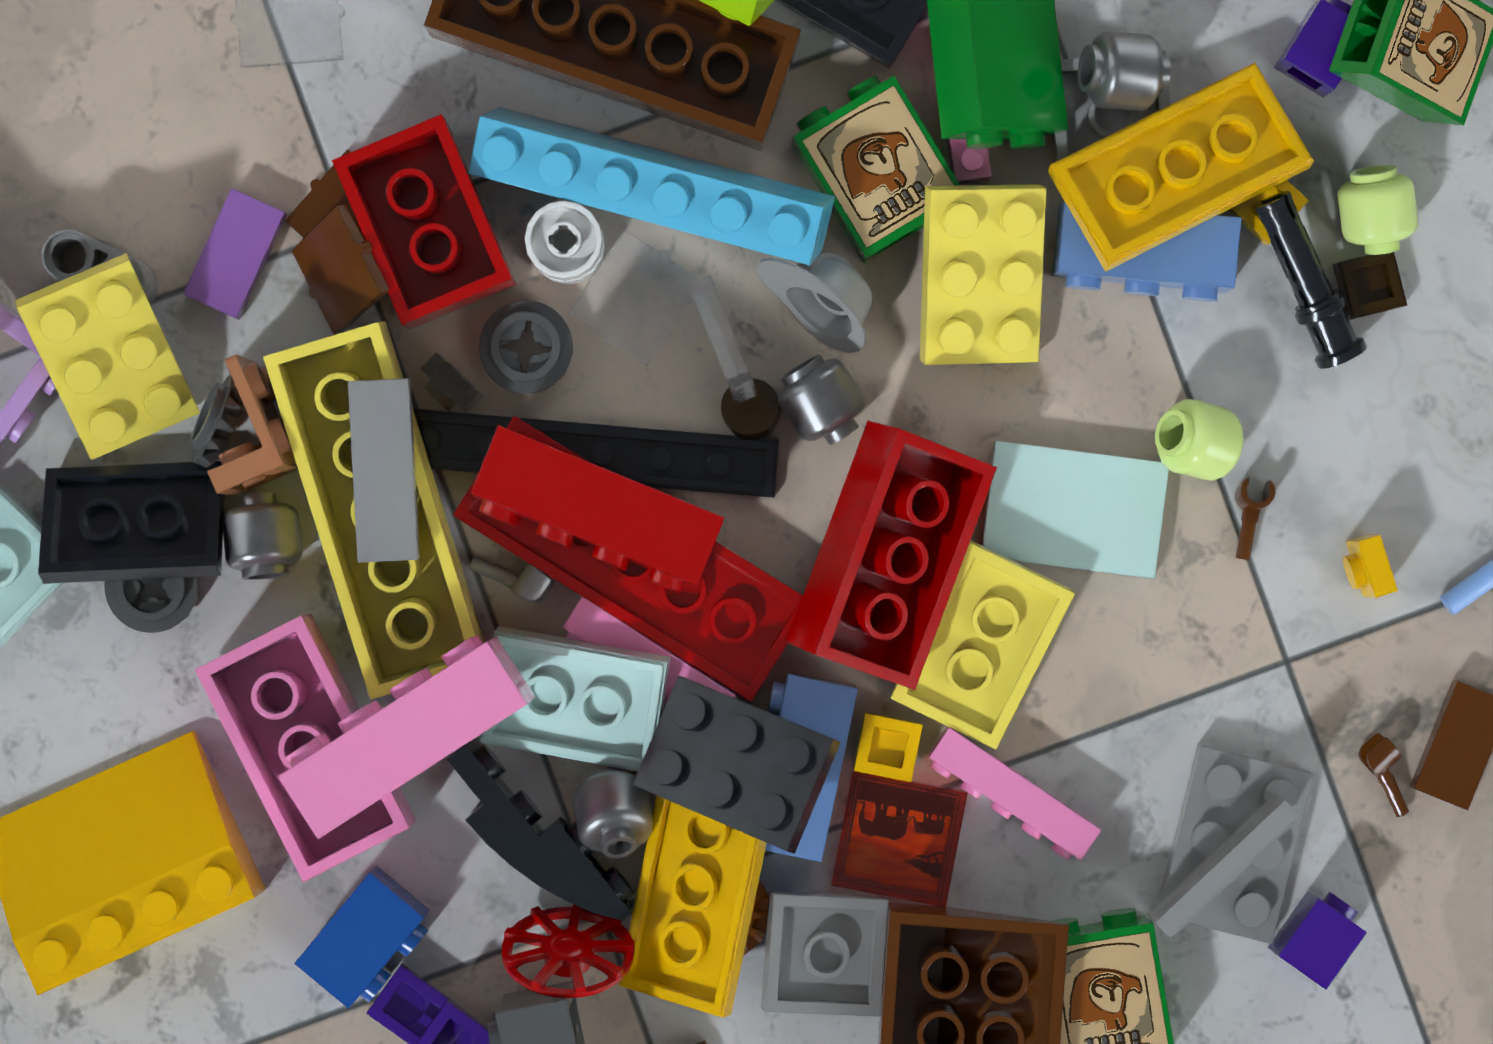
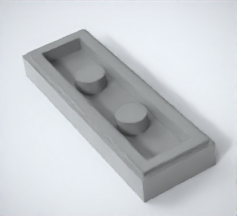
[348,378,420,563]
[1147,794,1300,938]

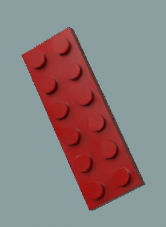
[452,416,803,702]

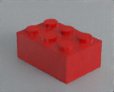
[332,114,517,330]

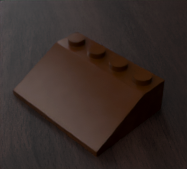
[878,902,1069,1044]

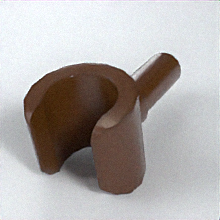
[1235,477,1276,560]
[1358,733,1409,817]

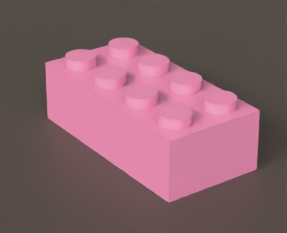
[195,613,417,882]
[278,634,535,839]

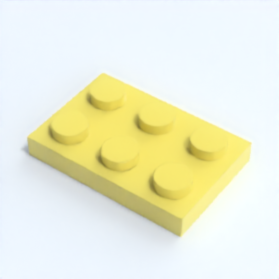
[920,184,1046,365]
[15,253,200,460]
[891,540,1075,750]

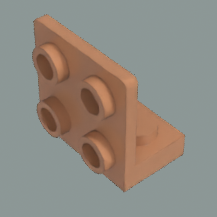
[207,354,298,496]

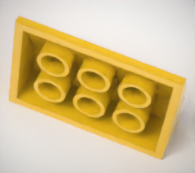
[0,730,266,996]

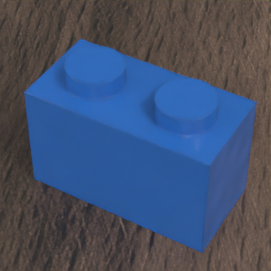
[294,866,430,1009]

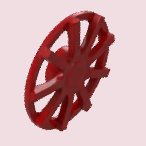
[501,904,635,998]

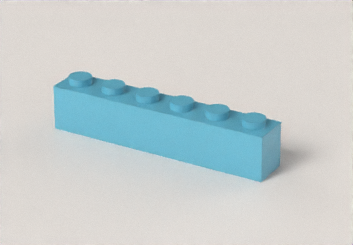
[468,107,835,266]

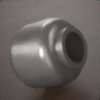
[1078,31,1171,111]
[777,354,865,445]
[222,492,302,580]
[573,767,653,858]

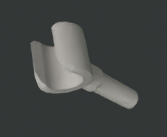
[469,556,555,602]

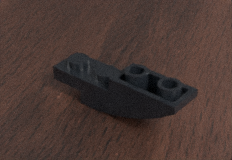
[447,741,635,921]

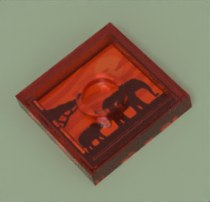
[831,769,968,907]

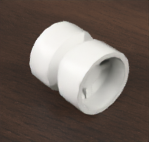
[525,201,606,285]

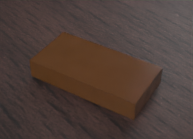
[1409,680,1493,810]

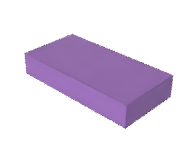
[183,188,288,320]

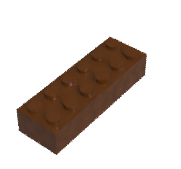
[424,0,801,151]

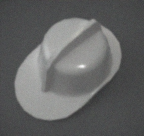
[756,252,872,353]

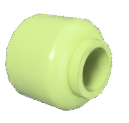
[1337,165,1418,255]
[1155,399,1244,481]

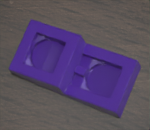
[366,963,490,1044]

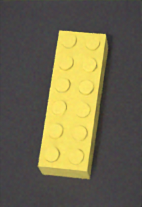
[263,321,485,700]

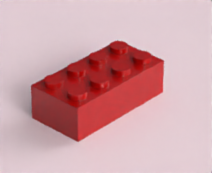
[786,420,997,690]
[471,425,725,594]

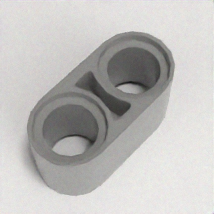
[41,229,159,305]

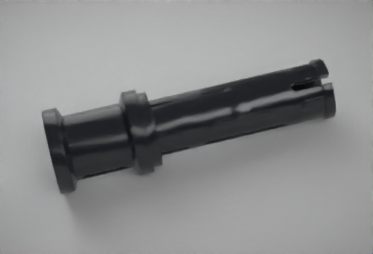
[1254,191,1367,369]

